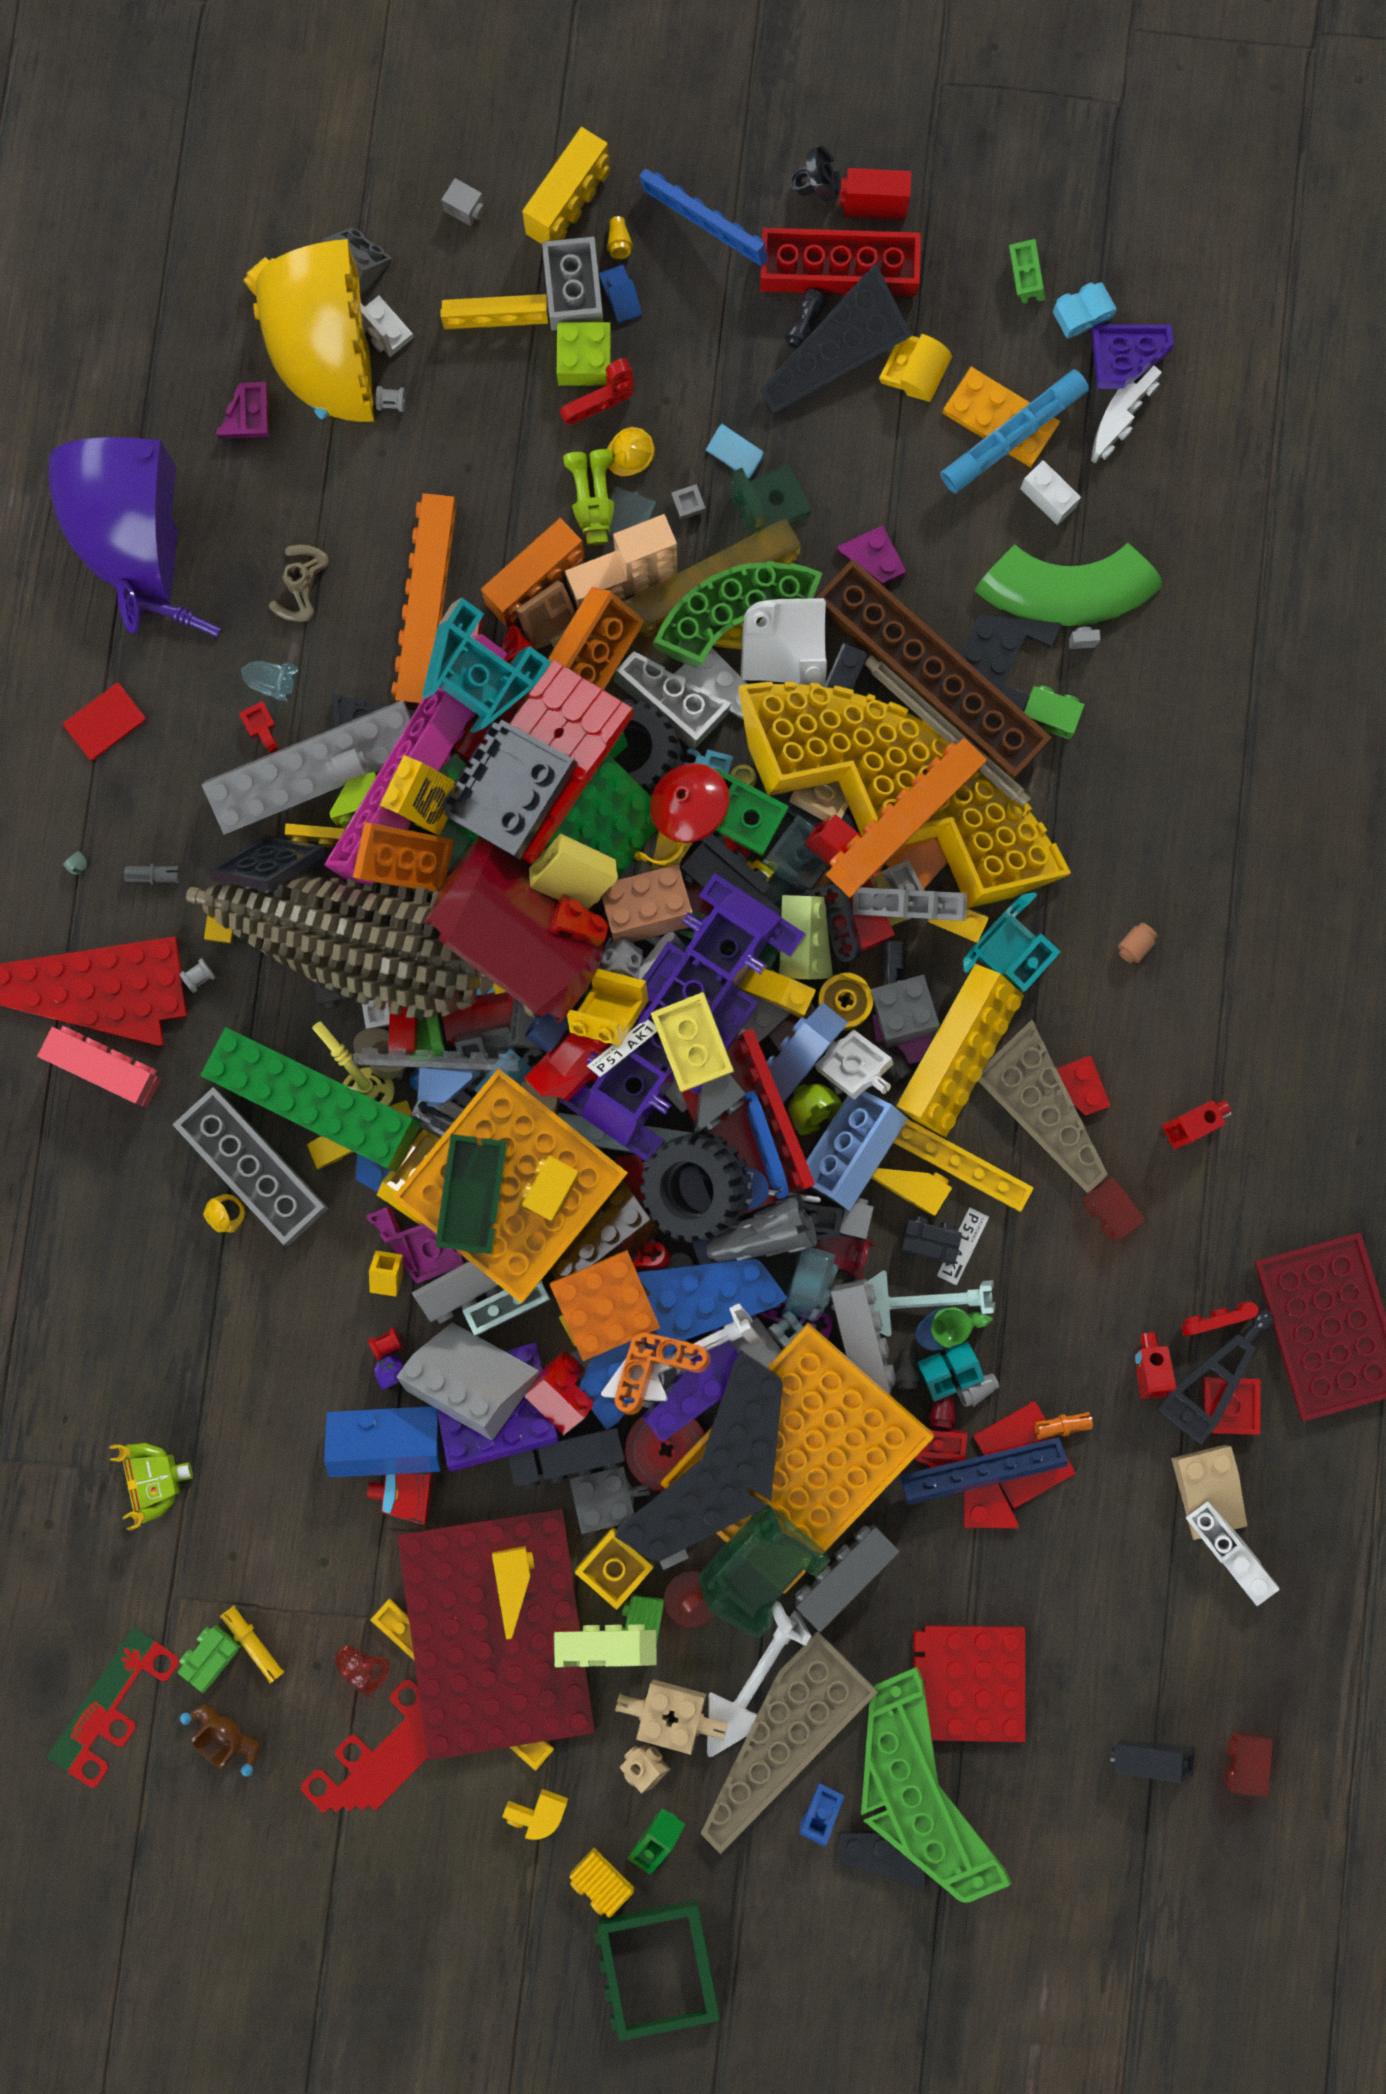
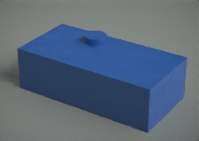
[324,1406,441,1478]

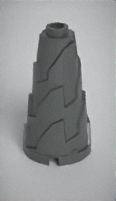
[706,1193,817,1263]

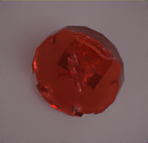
[664,1571,719,1627]

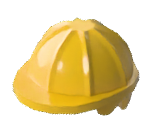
[607,427,655,477]

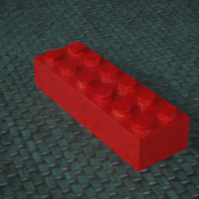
[760,228,921,297]

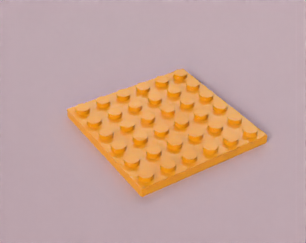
[392,1068,628,1304]

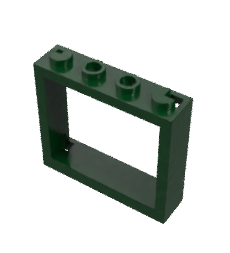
[594,1899,720,2041]

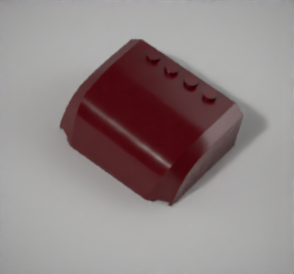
[425,836,611,1023]

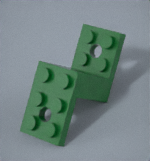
[682,764,789,856]

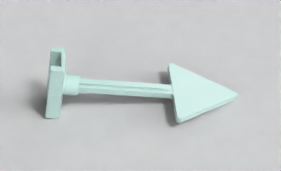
[831,1270,996,1337]

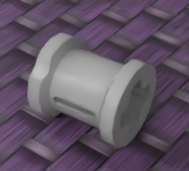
[376,386,405,412]
[180,958,216,993]

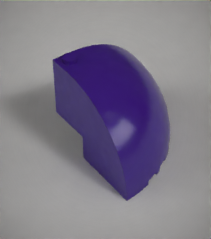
[48,437,178,605]

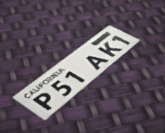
[587,1019,657,1077]
[937,1207,989,1285]

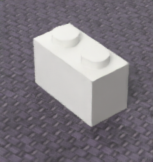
[1020,460,1081,525]

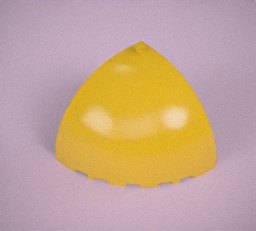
[254,239,374,422]

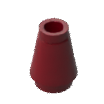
[928,1394,955,1430]

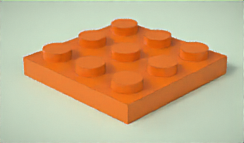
[550,1250,660,1361]

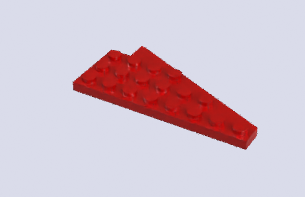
[0,937,188,1047]

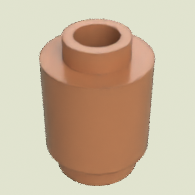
[1118,923,1158,963]

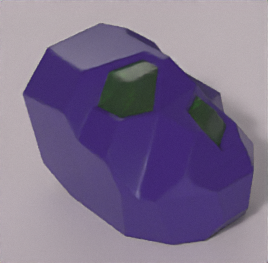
[374,1355,405,1390]

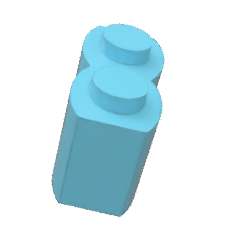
[1053,282,1117,339]

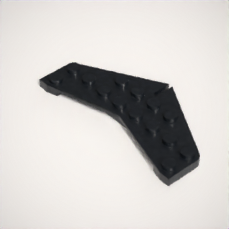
[614,1350,783,1561]

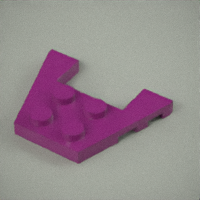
[366,1206,467,1283]

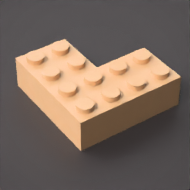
[565,514,677,610]

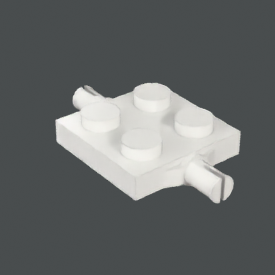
[815,1029,893,1100]

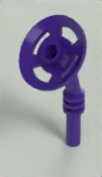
[117,580,221,638]

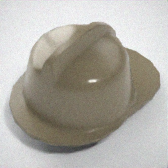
[353,1028,413,1080]

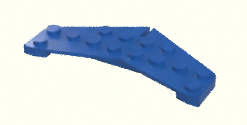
[580,1259,787,1430]

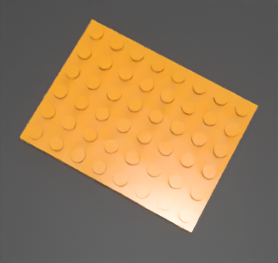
[660,1323,934,1594]

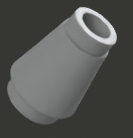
[956,1373,999,1407]

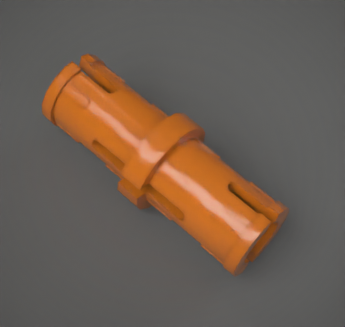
[1034,1412,1093,1439]

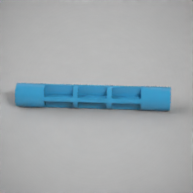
[940,369,1089,493]

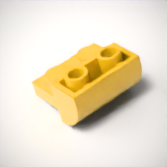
[879,334,952,402]

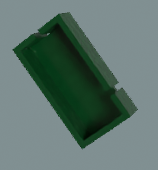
[435,1134,509,1255]

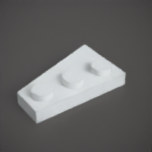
[674,648,747,719]

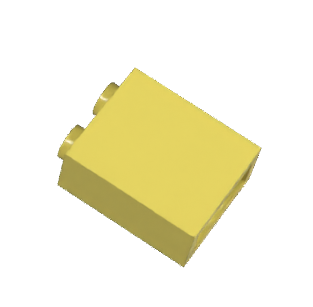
[529,834,618,910]

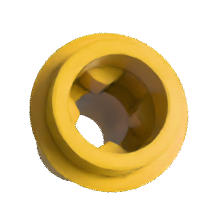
[607,216,633,259]

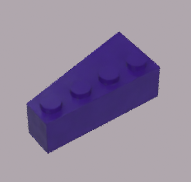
[642,1328,738,1442]

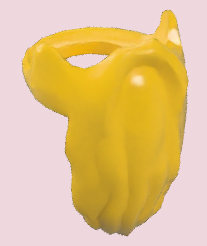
[203,1194,246,1233]

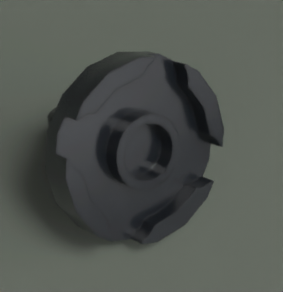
[790,146,841,201]

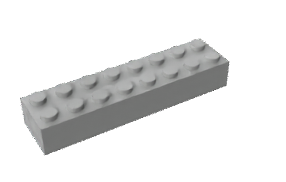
[202,700,411,835]

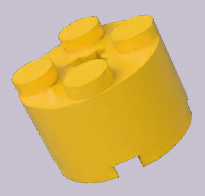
[817,973,873,1031]

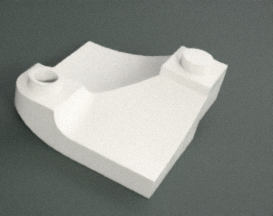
[741,598,827,686]

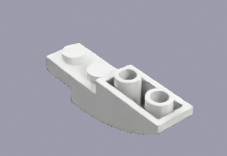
[1091,366,1162,463]
[1186,1501,1279,1606]

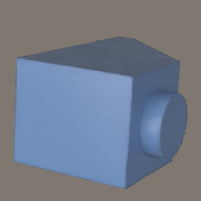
[418,1065,480,1107]

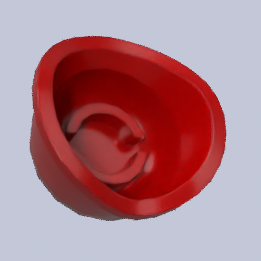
[499,625,533,665]

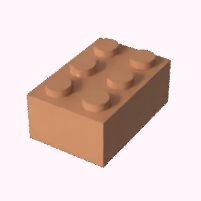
[601,864,694,943]

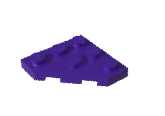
[1091,324,1174,389]

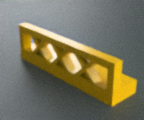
[440,294,548,329]

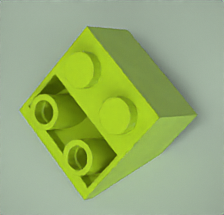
[330,772,377,829]

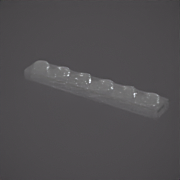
[353,1047,522,1071]

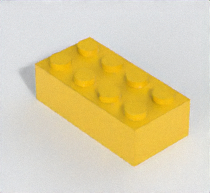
[522,127,610,244]

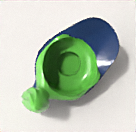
[915,1306,993,1351]

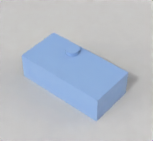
[806,1091,908,1211]

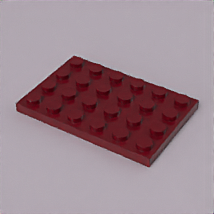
[1254,1232,1386,1421]

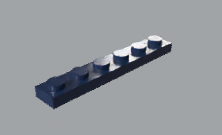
[899,1437,1068,1505]

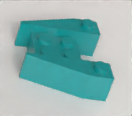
[422,597,551,733]

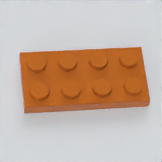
[353,822,454,892]

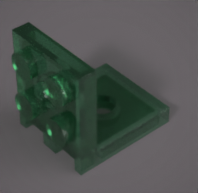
[729,463,812,539]

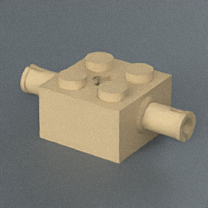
[615,1679,728,1754]

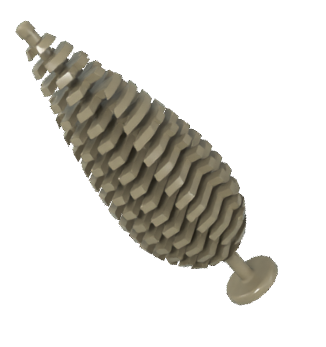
[186,877,539,1018]

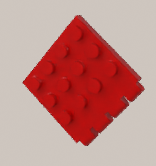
[913,1625,1025,1742]

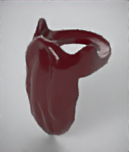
[817,1235,875,1279]

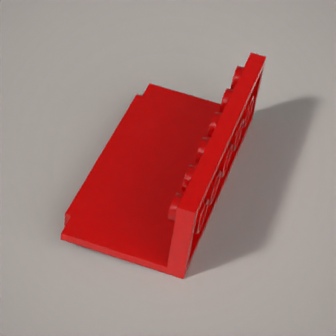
[677,1028,815,1216]

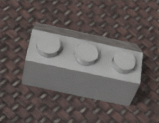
[412,1261,502,1324]

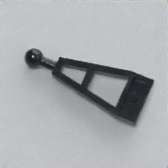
[1156,1309,1274,1445]

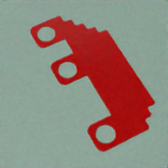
[301,1679,428,1813]

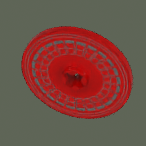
[625,1417,704,1491]

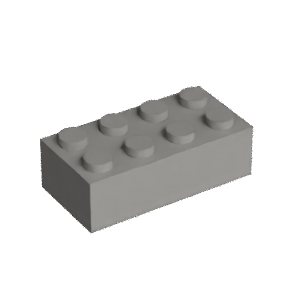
[831,1279,896,1394]

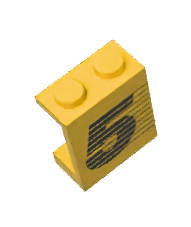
[380,755,458,836]

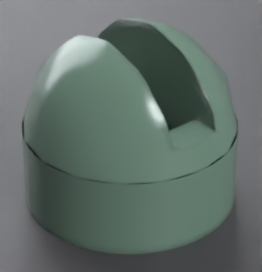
[63,851,87,874]

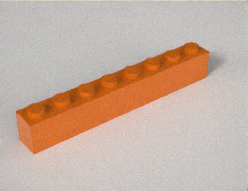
[392,493,457,709]
[826,738,987,898]

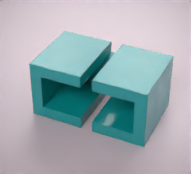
[917,1341,985,1402]

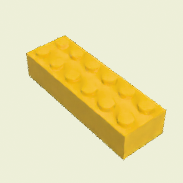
[896,964,1024,1137]

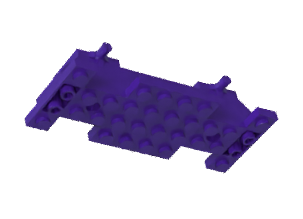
[559,873,806,1161]

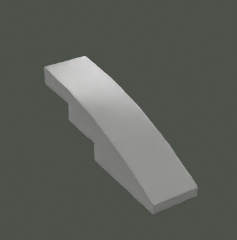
[852,888,968,921]

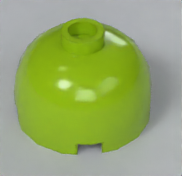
[788,1084,842,1136]

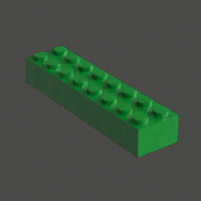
[200,1027,421,1173]

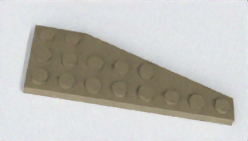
[701,1630,878,1854]

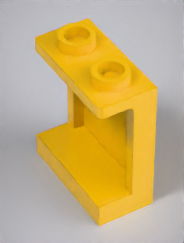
[567,969,649,1046]

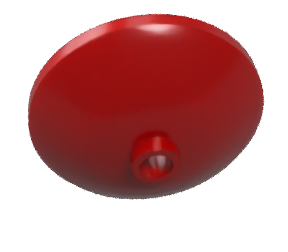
[650,763,730,843]

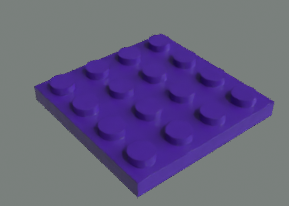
[437,1343,559,1472]

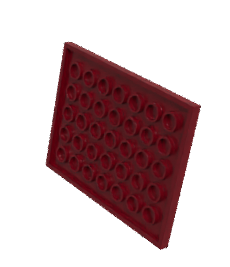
[397,1508,595,1761]

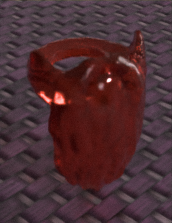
[335,1646,389,1697]

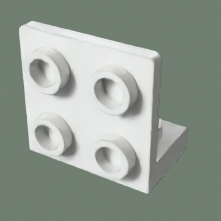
[361,296,414,357]

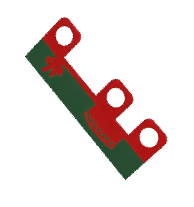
[47,1627,179,1787]

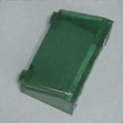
[699,1504,831,1640]

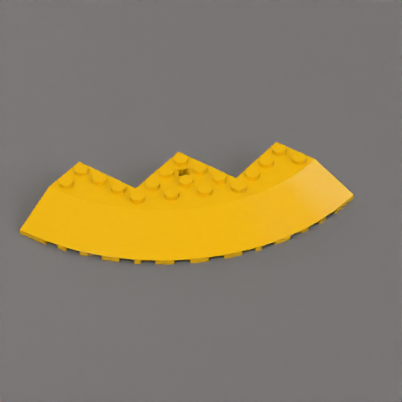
[738,681,1071,908]

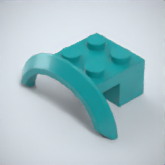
[963,893,1060,993]

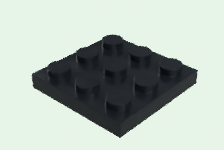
[209,836,326,892]

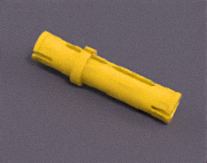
[219,1605,284,1683]

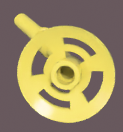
[312,1021,394,1106]

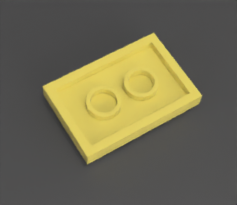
[651,992,734,1092]

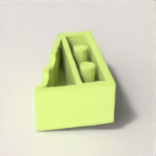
[779,895,833,979]
[554,1624,657,1667]

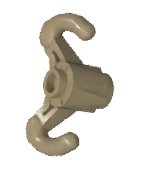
[269,544,329,622]

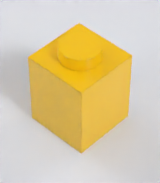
[369,1250,403,1297]

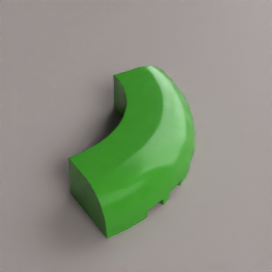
[974,543,1162,627]
[653,561,822,668]

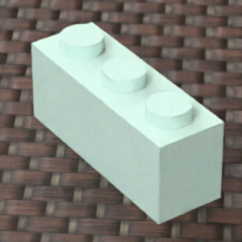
[462,1280,551,1336]

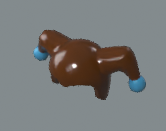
[180,1704,260,1777]

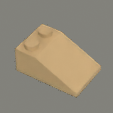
[1171,1445,1247,1540]

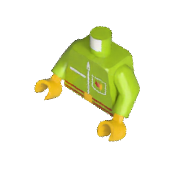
[109,1443,193,1530]

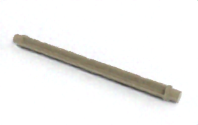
[864,655,1031,807]

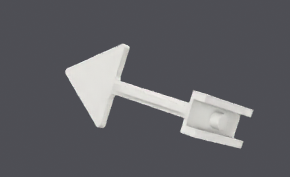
[601,1303,762,1401]
[707,1601,811,1757]

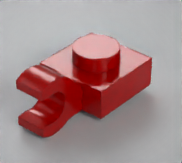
[239,701,279,753]

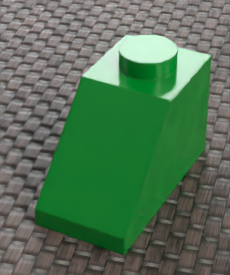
[627,1808,685,1875]

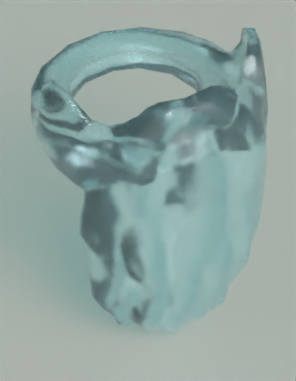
[241,661,298,701]

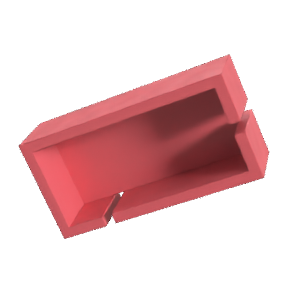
[37,1026,162,1108]

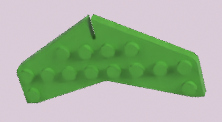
[861,1667,1011,1903]

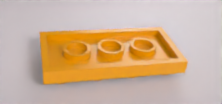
[942,367,1060,468]

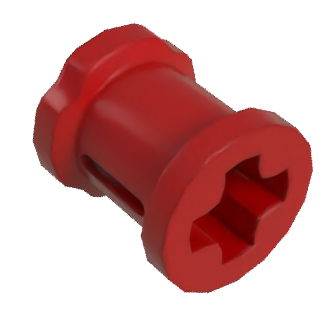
[368,1327,404,1361]

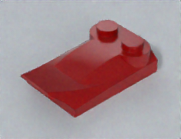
[441,992,513,1047]
[524,1030,613,1102]

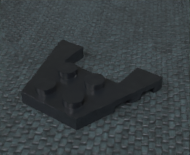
[960,615,1061,711]

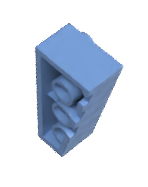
[766,1003,848,1104]

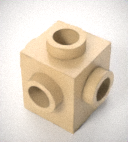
[620,1744,670,1794]

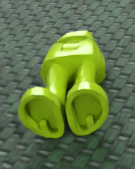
[563,449,614,546]

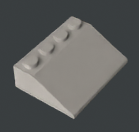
[397,1322,540,1441]

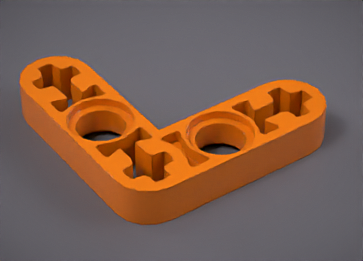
[615,1333,711,1415]

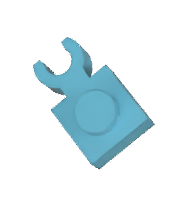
[684,749,733,774]

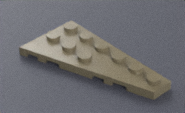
[978,1020,1108,1193]

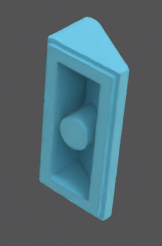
[706,424,764,480]

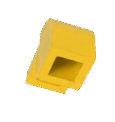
[503,1789,568,1840]

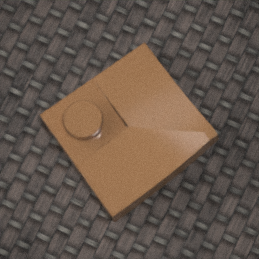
[516,581,576,650]

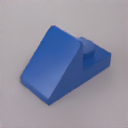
[599,265,642,325]
[800,1783,844,1846]

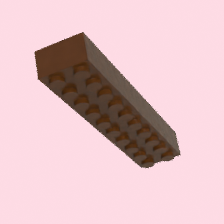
[816,559,1052,780]

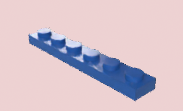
[639,168,769,267]

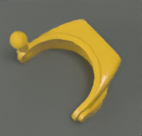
[634,842,692,868]

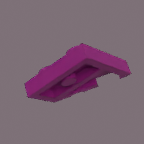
[216,382,269,439]
[837,525,906,585]

